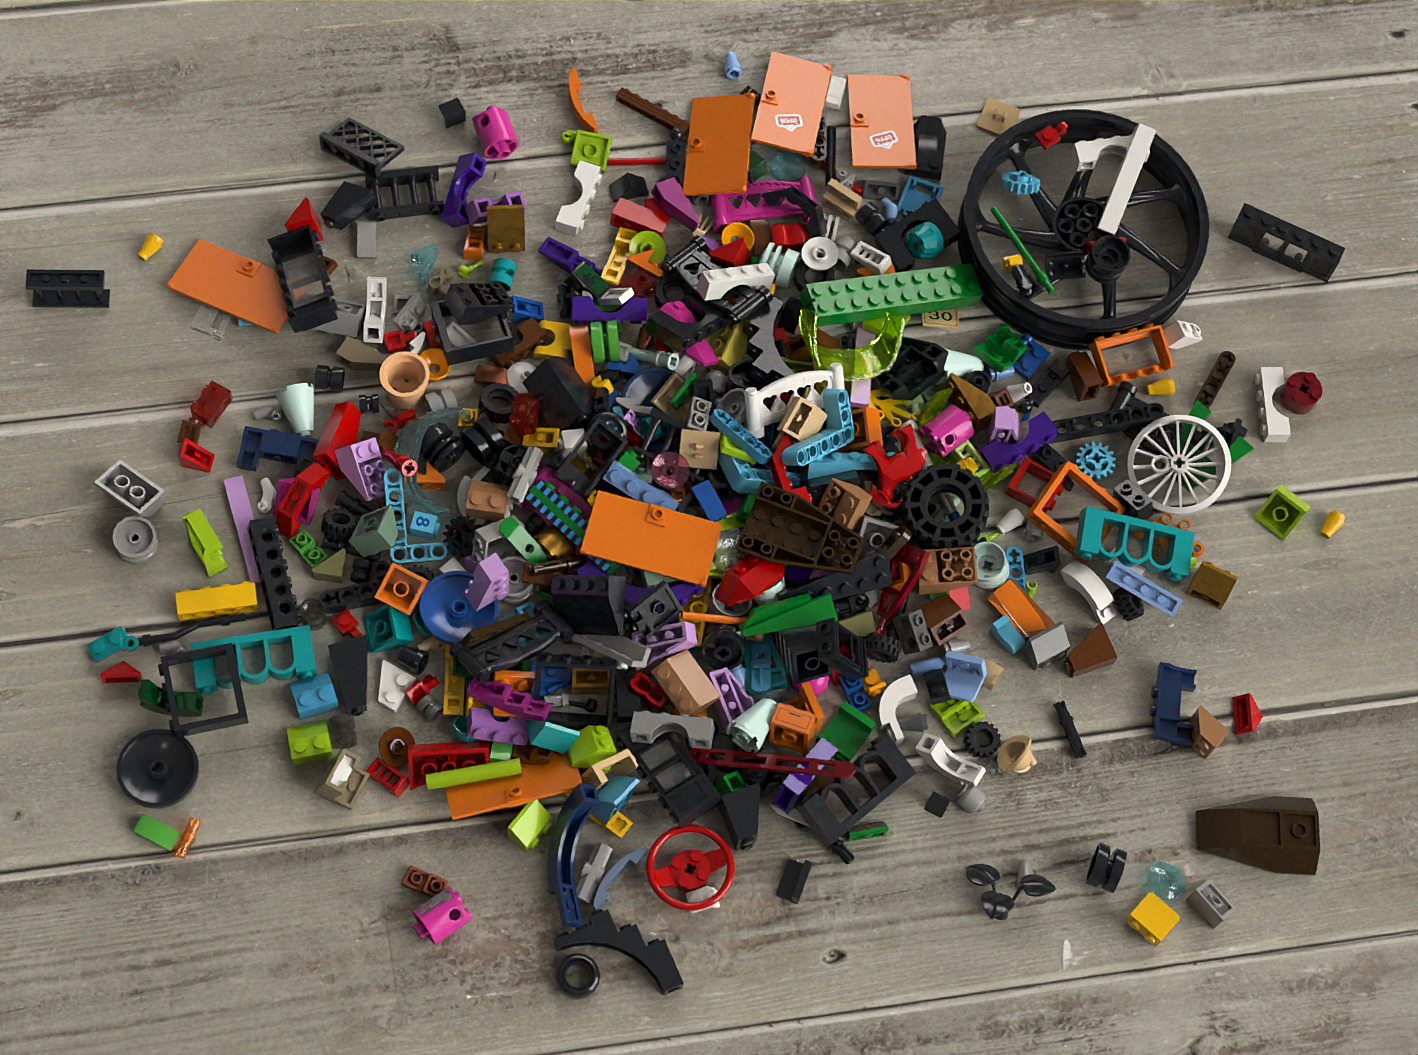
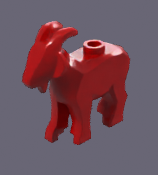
[863,424,927,509]

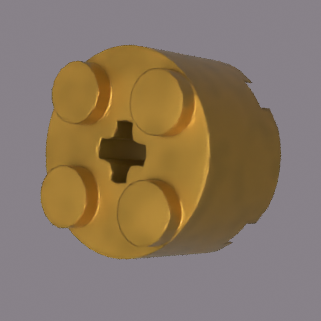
[529,524,574,561]

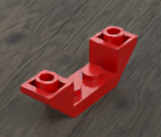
[768,435,812,504]
[276,463,331,539]

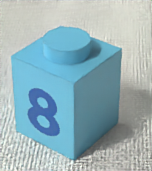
[410,511,441,540]

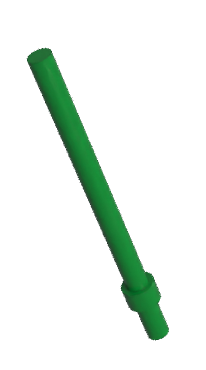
[990,206,1055,295]

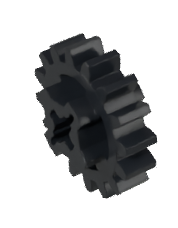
[443,516,482,558]

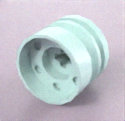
[759,242,800,289]
[973,541,1010,590]

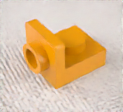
[861,669,887,698]

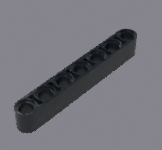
[1048,403,1164,444]

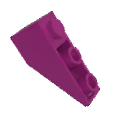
[651,177,700,232]

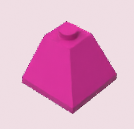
[273,478,321,525]

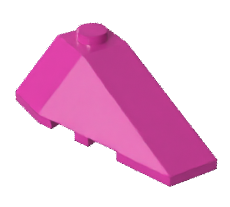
[645,301,718,367]

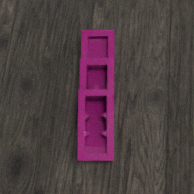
[467,678,551,721]

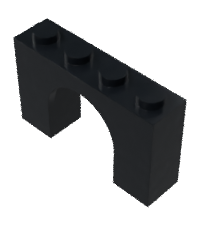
[875,198,961,273]
[645,292,729,353]

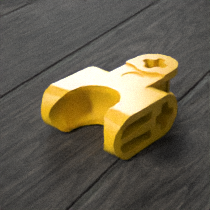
[533,320,573,361]

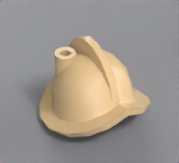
[997,735,1037,774]

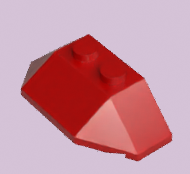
[715,555,785,607]

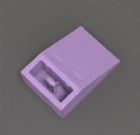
[334,437,390,501]

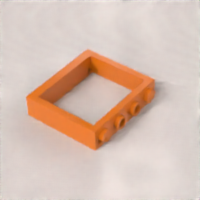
[1025,461,1126,564]

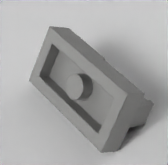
[393,294,427,334]

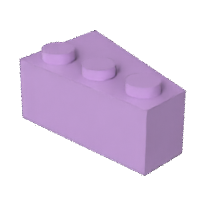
[986,406,1024,446]
[464,553,509,611]
[632,621,697,674]
[707,668,755,734]

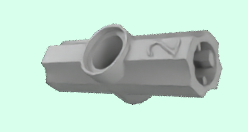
[506,446,544,504]
[576,842,613,905]

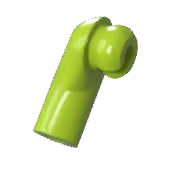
[560,130,577,144]

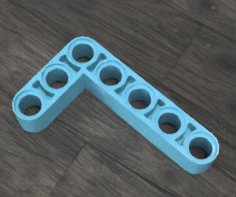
[782,389,855,466]
[718,450,806,495]
[384,468,447,564]

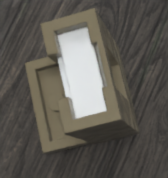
[314,748,370,810]

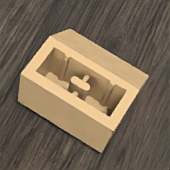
[776,396,828,442]

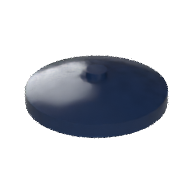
[620,367,687,442]

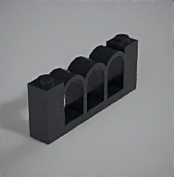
[796,735,916,846]

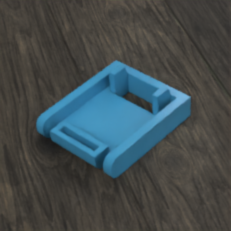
[897,175,944,217]

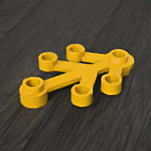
[869,389,923,429]

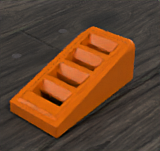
[464,223,487,261]

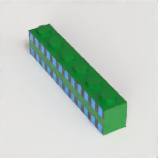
[525,479,621,575]

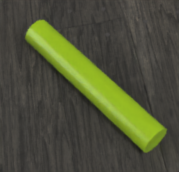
[426,758,522,790]

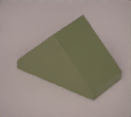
[311,548,347,583]

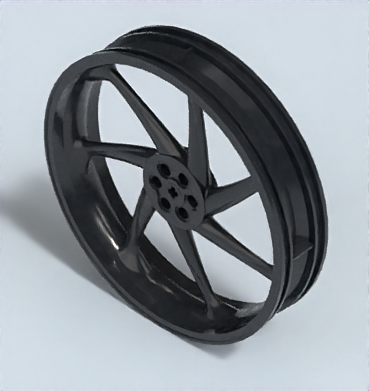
[957,109,1209,351]

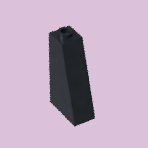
[328,635,368,717]

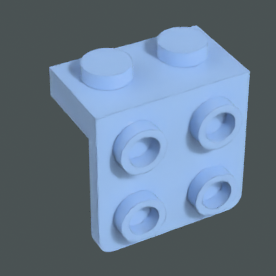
[945,651,987,702]

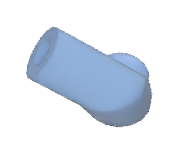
[881,198,898,224]

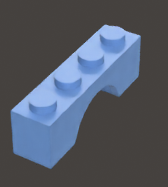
[603,460,679,511]

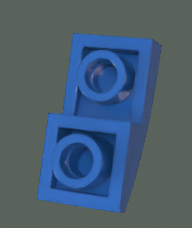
[691,480,727,522]
[838,675,872,712]

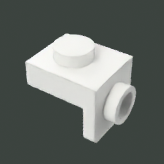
[686,886,720,913]

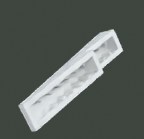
[1097,123,1156,235]

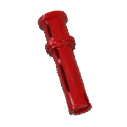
[380,448,417,476]

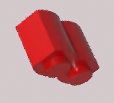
[770,222,809,253]
[629,672,669,713]

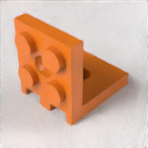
[769,682,824,748]

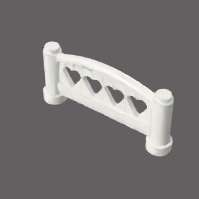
[744,362,845,439]

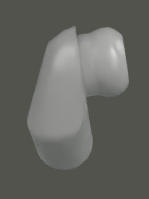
[253,406,282,421]
[159,641,188,654]

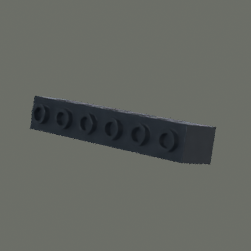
[247,517,301,631]

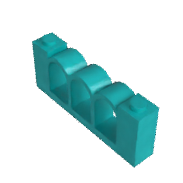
[1074,506,1195,581]
[190,625,317,695]

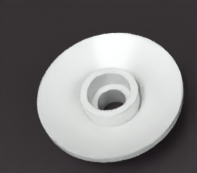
[802,237,839,271]
[506,362,536,396]

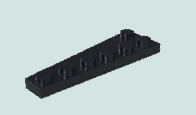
[777,548,892,601]

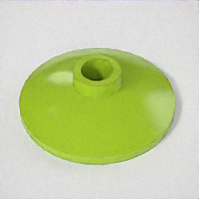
[629,231,666,264]

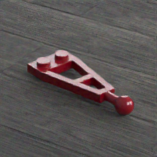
[869,543,931,636]

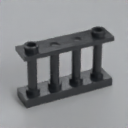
[365,165,444,222]
[25,269,110,308]
[633,407,720,484]

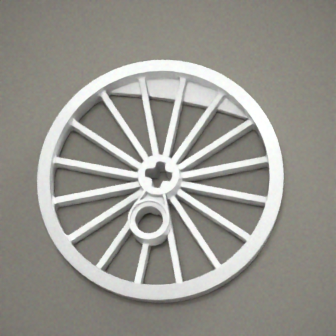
[1128,415,1231,516]

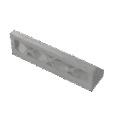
[572,634,651,667]

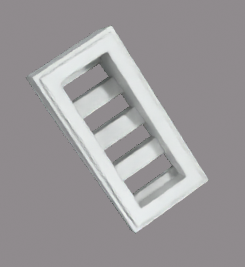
[850,241,891,275]

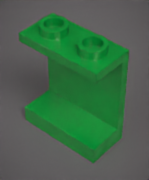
[815,701,876,762]

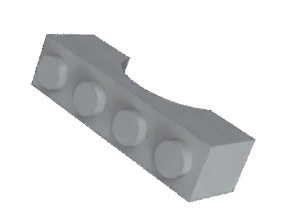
[630,711,715,749]

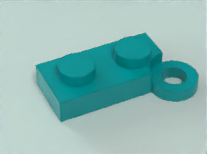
[87,626,139,663]

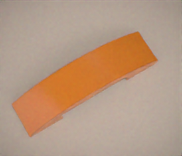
[569,68,598,134]
[569,325,596,399]

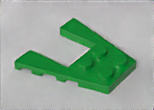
[1161,400,1254,492]

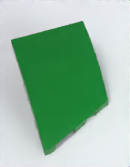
[972,322,1027,373]

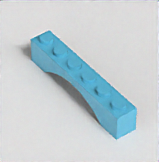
[804,452,921,483]

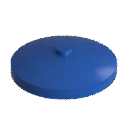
[419,571,499,645]

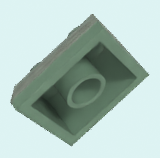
[349,505,398,557]

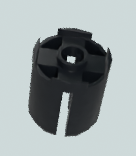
[490,444,528,486]

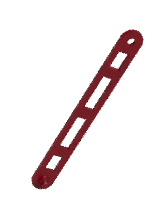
[689,748,856,779]

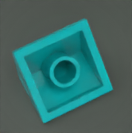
[526,720,580,754]

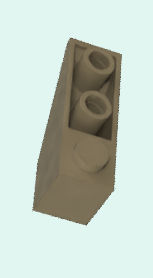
[336,336,389,371]

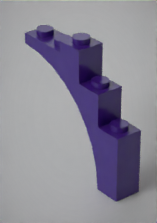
[576,560,706,624]

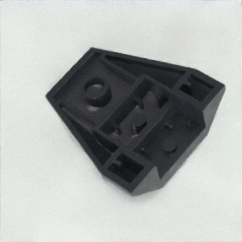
[872,335,949,401]

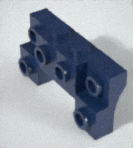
[237,426,319,478]
[1150,662,1197,747]

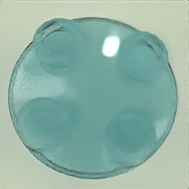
[770,152,806,182]

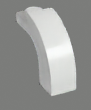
[363,277,387,343]
[1060,560,1117,624]
[877,675,918,745]
[915,733,986,787]

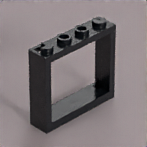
[430,299,516,366]
[158,643,248,738]
[533,652,616,732]

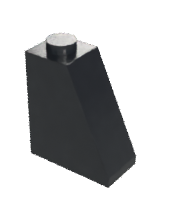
[320,181,379,230]

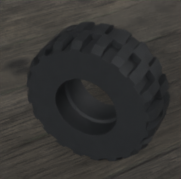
[903,463,989,549]

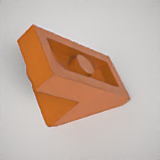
[626,249,664,279]
[407,462,446,490]

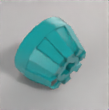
[905,222,944,259]

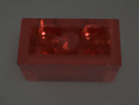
[616,267,655,297]
[190,381,233,428]

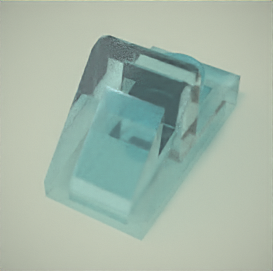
[411,243,438,284]

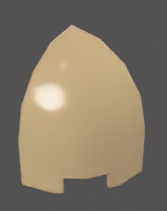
[980,657,1004,690]

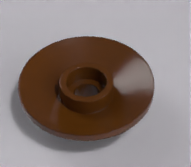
[379,727,415,767]

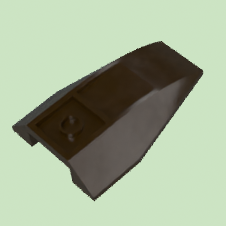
[735,481,865,574]
[1195,796,1320,876]

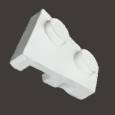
[378,660,416,713]

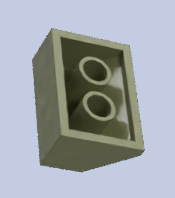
[837,597,876,644]

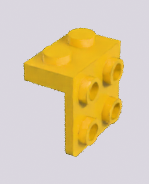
[1125,892,1180,947]

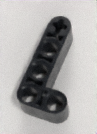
[319,560,390,614]

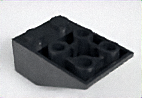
[444,282,515,325]

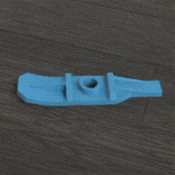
[751,633,771,693]

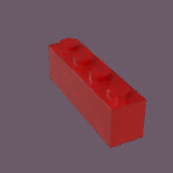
[408,741,490,790]

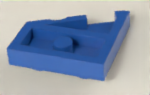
[531,662,571,699]

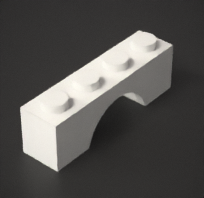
[1071,134,1150,171]
[555,161,603,236]
[697,263,775,301]
[1254,367,1291,442]

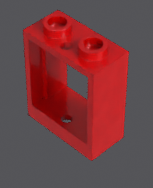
[1005,457,1065,513]

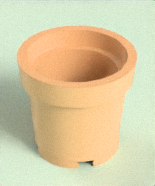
[379,352,430,410]

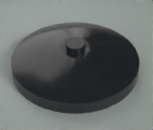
[116,729,199,809]

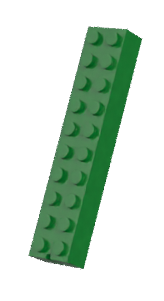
[799,263,983,328]

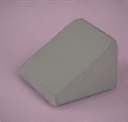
[393,294,413,313]

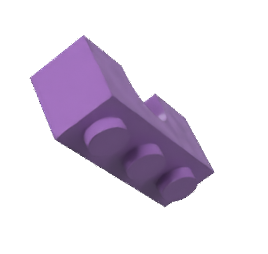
[465,191,527,225]
[466,707,530,746]

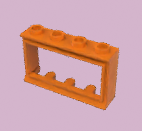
[1088,324,1174,388]

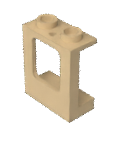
[580,749,638,790]

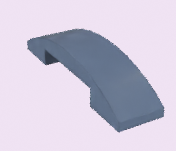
[593,847,649,912]

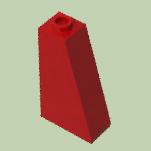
[312,401,361,480]

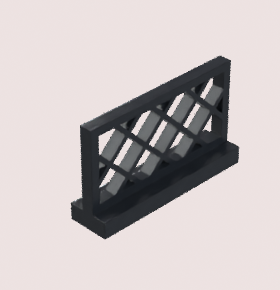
[319,117,405,178]

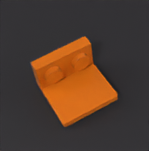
[492,670,535,718]

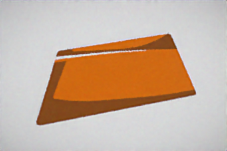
[987,578,1055,637]

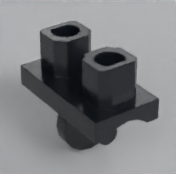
[556,284,582,319]
[1217,418,1248,448]

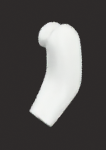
[257,478,276,514]

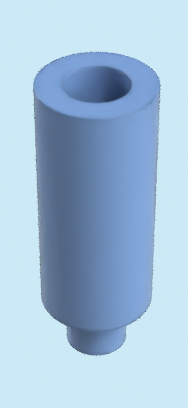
[908,656,947,678]

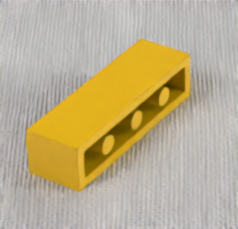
[175,581,259,621]

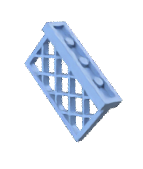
[1106,560,1183,617]

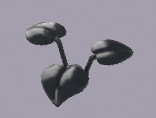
[966,864,1056,920]

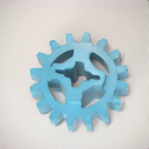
[1000,170,1041,195]
[1074,441,1116,482]

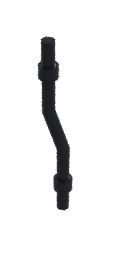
[128,613,246,647]

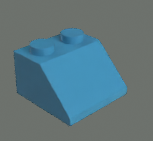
[289,672,339,720]
[591,775,640,824]

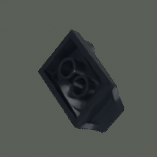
[905,115,947,180]
[710,733,783,791]

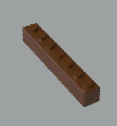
[616,87,690,137]

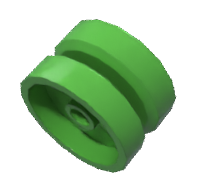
[590,320,621,363]

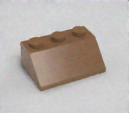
[651,649,722,717]

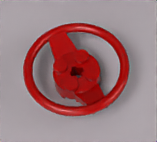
[646,824,735,911]

